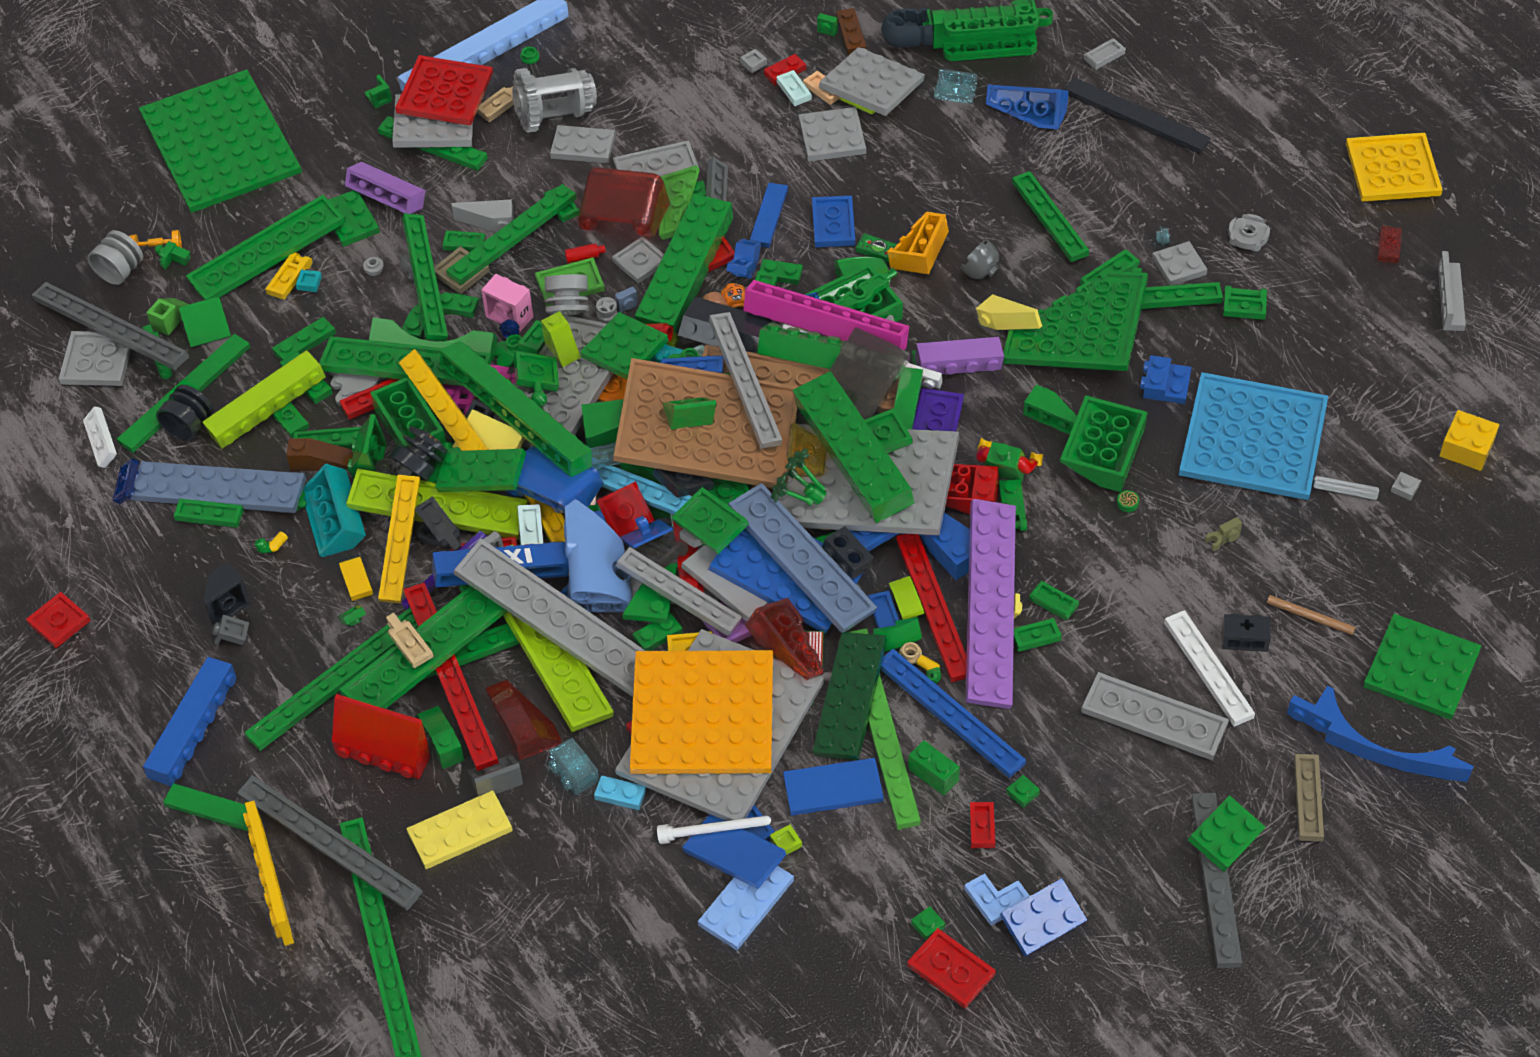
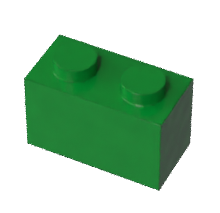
[908,740,960,796]

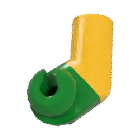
[255,531,288,554]
[916,655,941,684]

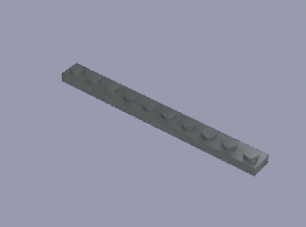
[32,282,189,370]
[237,775,423,911]

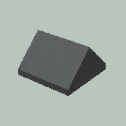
[467,754,523,797]

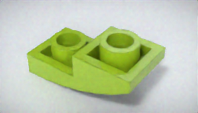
[889,576,924,619]

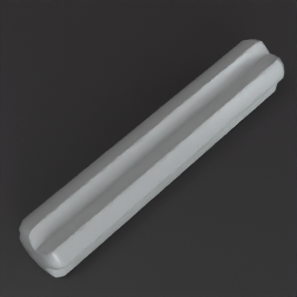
[1313,475,1379,500]

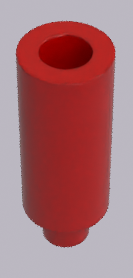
[564,243,606,264]

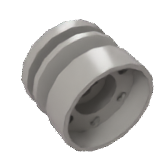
[87,230,143,285]
[544,275,589,316]

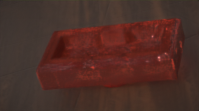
[1378,226,1402,263]

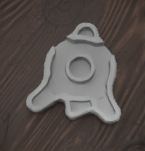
[328,372,385,405]

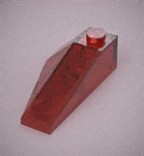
[745,598,824,680]
[486,680,562,760]

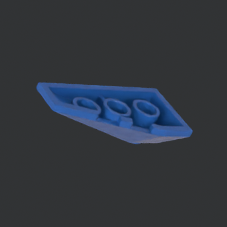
[986,85,1069,129]

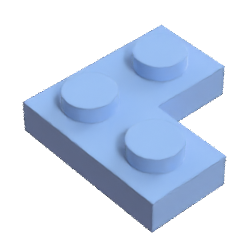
[964,874,1030,926]

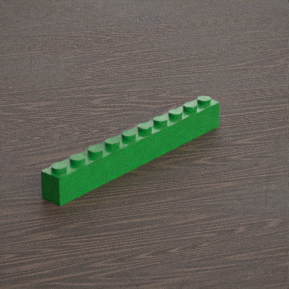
[440,340,592,477]

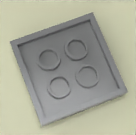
[799,107,866,162]
[59,331,131,386]

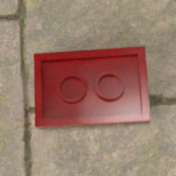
[907,928,996,1009]

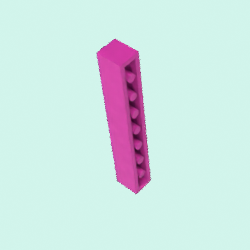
[744,280,909,357]

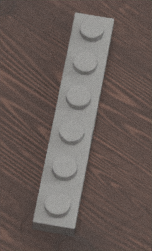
[616,547,742,636]

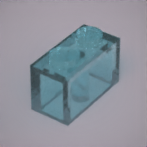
[548,738,599,795]

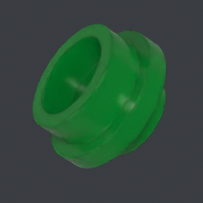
[520,46,539,64]

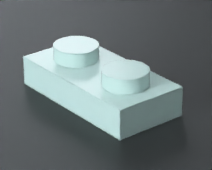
[777,70,812,106]
[517,504,543,545]

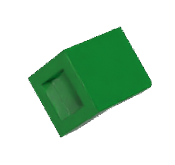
[365,75,392,109]

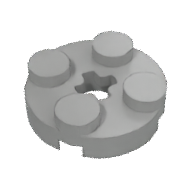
[1228,214,1270,251]

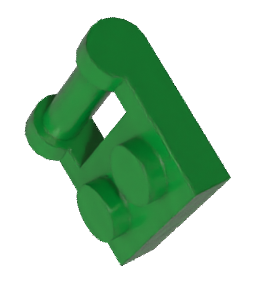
[1223,285,1267,320]

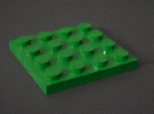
[1363,614,1482,720]

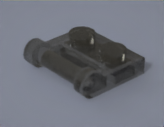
[632,535,689,568]

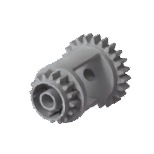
[512,68,597,133]

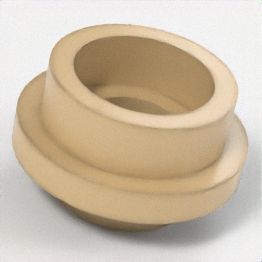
[899,642,922,664]

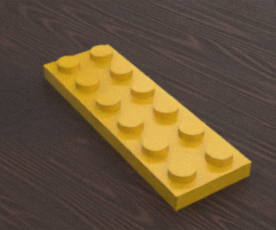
[243,801,294,946]

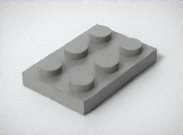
[550,125,615,164]

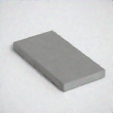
[613,141,699,190]
[681,545,769,622]

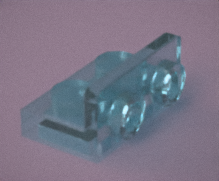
[934,69,977,104]

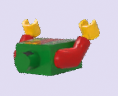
[976,438,1043,483]

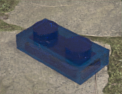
[112,458,139,505]

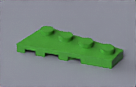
[659,165,700,240]

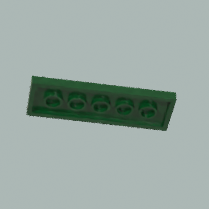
[813,632,887,760]

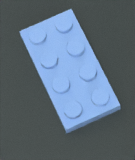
[698,866,794,950]

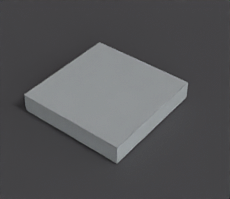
[612,236,664,283]

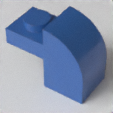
[727,239,761,279]

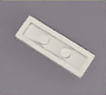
[83,406,117,468]

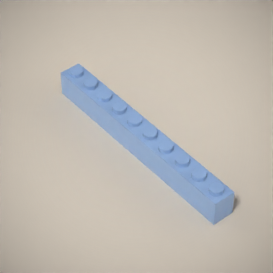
[398,0,569,91]

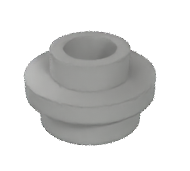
[363,257,384,276]

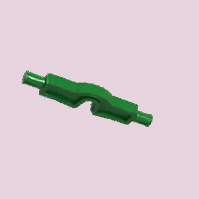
[834,268,897,309]

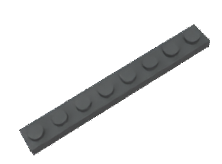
[1191,793,1242,968]

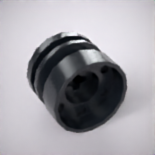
[156,385,214,441]
[390,425,448,481]

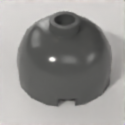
[959,239,999,279]

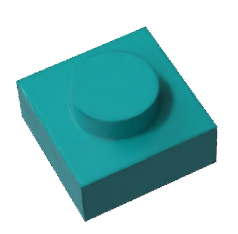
[296,270,322,292]

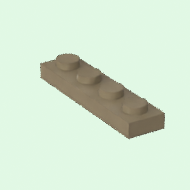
[1294,754,1324,842]

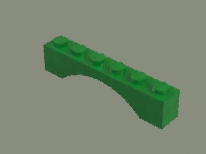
[369,318,498,361]

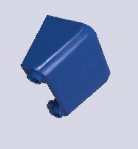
[505,446,604,513]

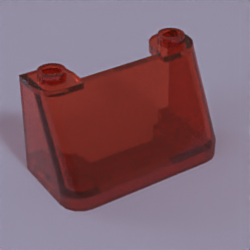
[578,168,670,237]

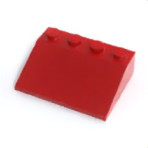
[332,694,431,779]

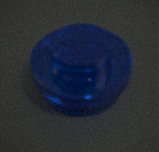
[499,319,520,338]

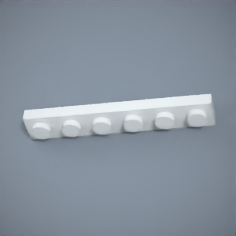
[1164,610,1255,727]

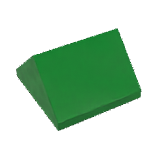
[663,397,716,429]

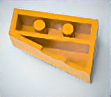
[887,212,949,274]

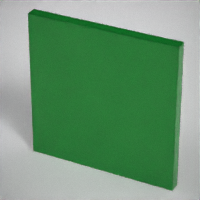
[179,296,231,347]

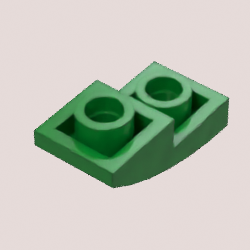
[873,617,922,651]

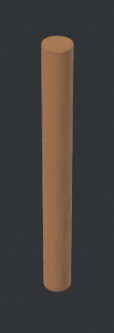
[1267,595,1356,635]

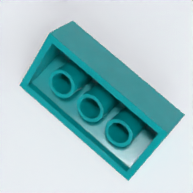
[303,464,366,557]

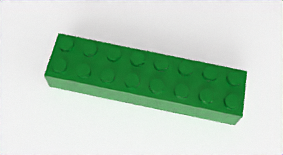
[635,193,733,340]
[793,371,915,523]

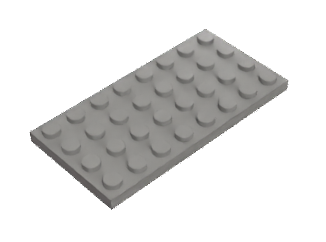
[506,315,614,449]

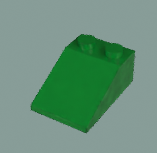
[348,414,387,479]

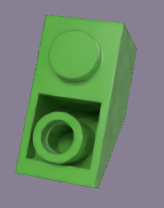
[146,298,189,336]

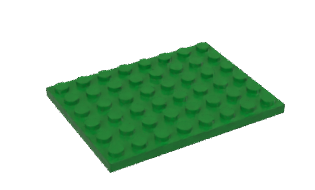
[139,69,302,213]

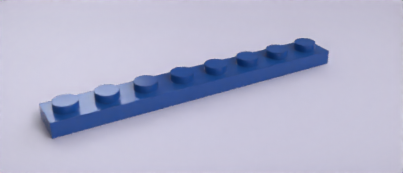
[880,649,1026,779]

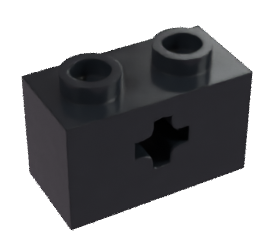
[1222,614,1271,652]

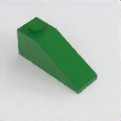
[1023,385,1077,435]
[417,706,464,769]

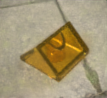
[787,422,827,477]

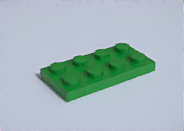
[435,449,526,492]

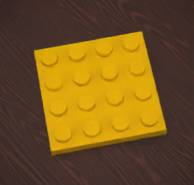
[1346,133,1443,202]

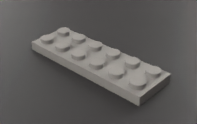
[1081,672,1229,761]

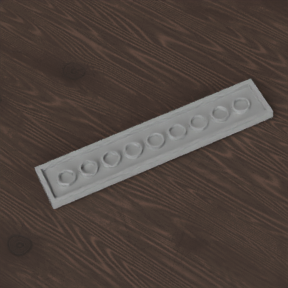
[454,538,645,697]

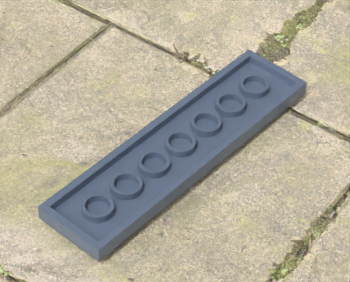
[129,461,306,513]
[728,483,877,633]

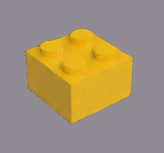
[1440,410,1500,471]

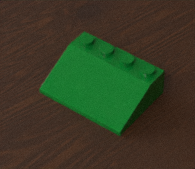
[804,264,903,344]
[1060,395,1148,492]

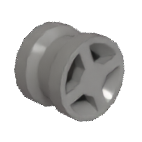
[596,297,617,323]

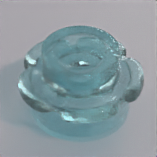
[1156,226,1169,246]

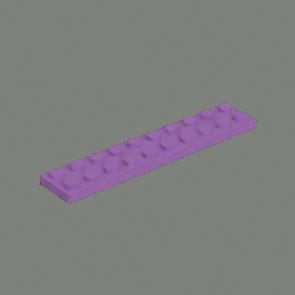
[966,499,1016,709]

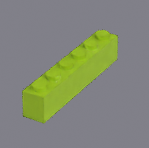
[203,350,326,449]

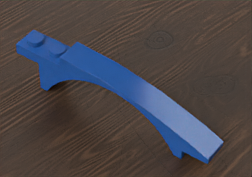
[1287,686,1474,782]

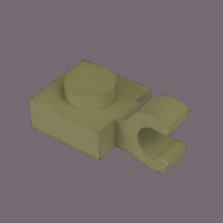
[1205,517,1242,551]

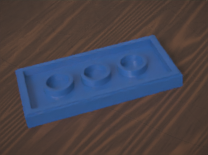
[783,758,884,816]
[682,814,786,889]

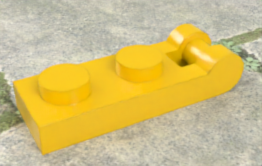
[266,253,312,300]

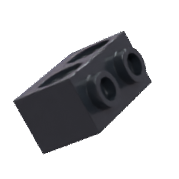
[822,526,874,580]

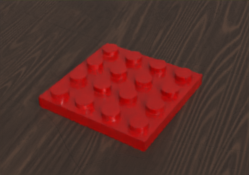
[395,55,493,126]

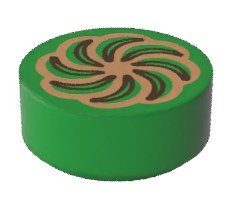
[1117,490,1139,512]

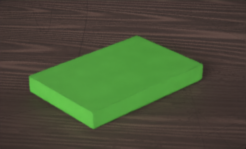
[535,258,605,307]

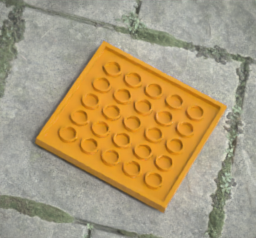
[630,650,773,774]

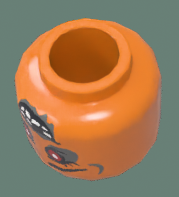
[721,283,746,310]

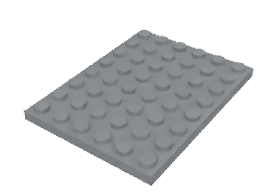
[772,424,959,535]
[615,629,824,821]

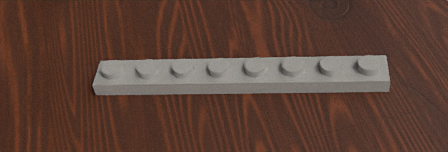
[709,312,782,449]

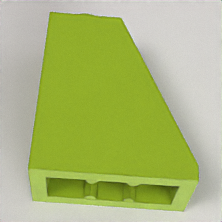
[541,311,581,367]

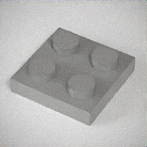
[1152,241,1208,286]

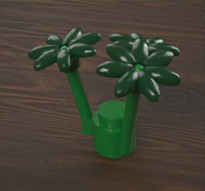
[771,448,827,506]

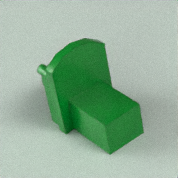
[155,241,191,269]

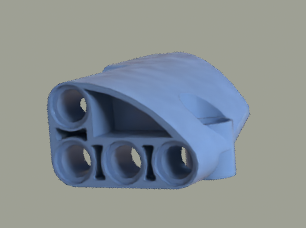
[564,499,632,612]

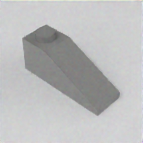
[452,199,514,232]

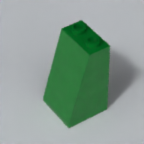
[581,399,624,461]

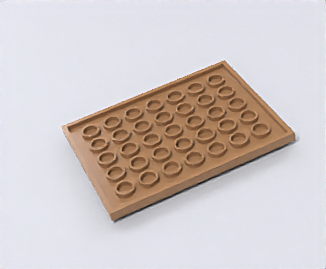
[613,358,798,488]

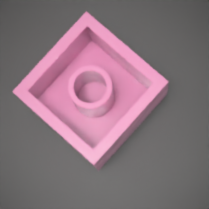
[481,274,534,333]

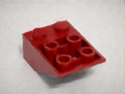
[946,464,999,514]

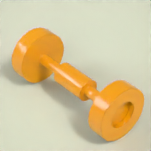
[129,230,182,248]

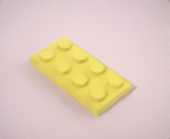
[407,790,513,869]

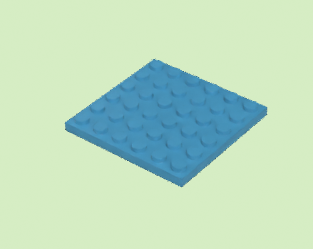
[1179,372,1328,500]

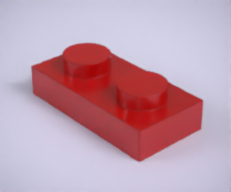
[764,54,806,86]
[970,802,995,848]

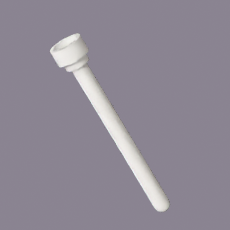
[657,816,771,844]

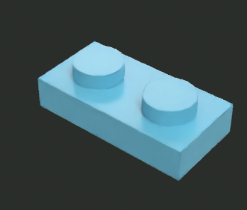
[594,775,646,810]

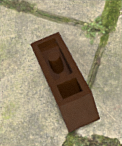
[286,438,353,471]

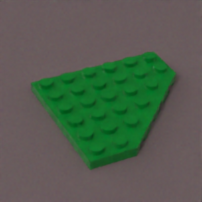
[1003,271,1148,371]

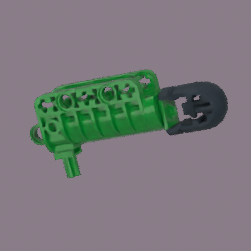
[881,0,1053,61]

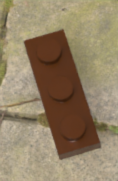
[836,8,866,55]

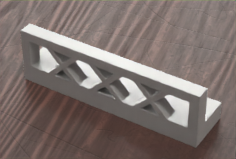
[1438,251,1466,331]

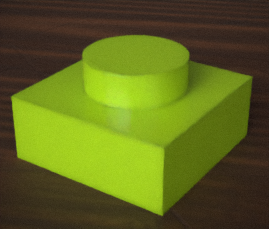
[770,824,802,855]

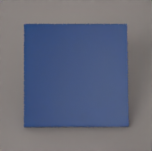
[620,516,673,548]

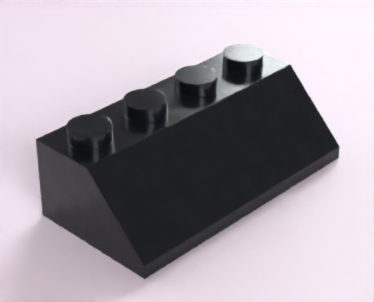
[678,297,773,353]

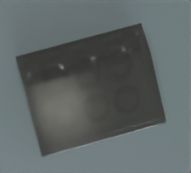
[829,327,910,420]

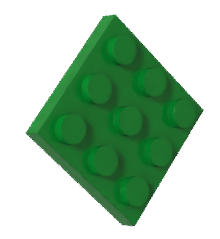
[580,312,669,380]

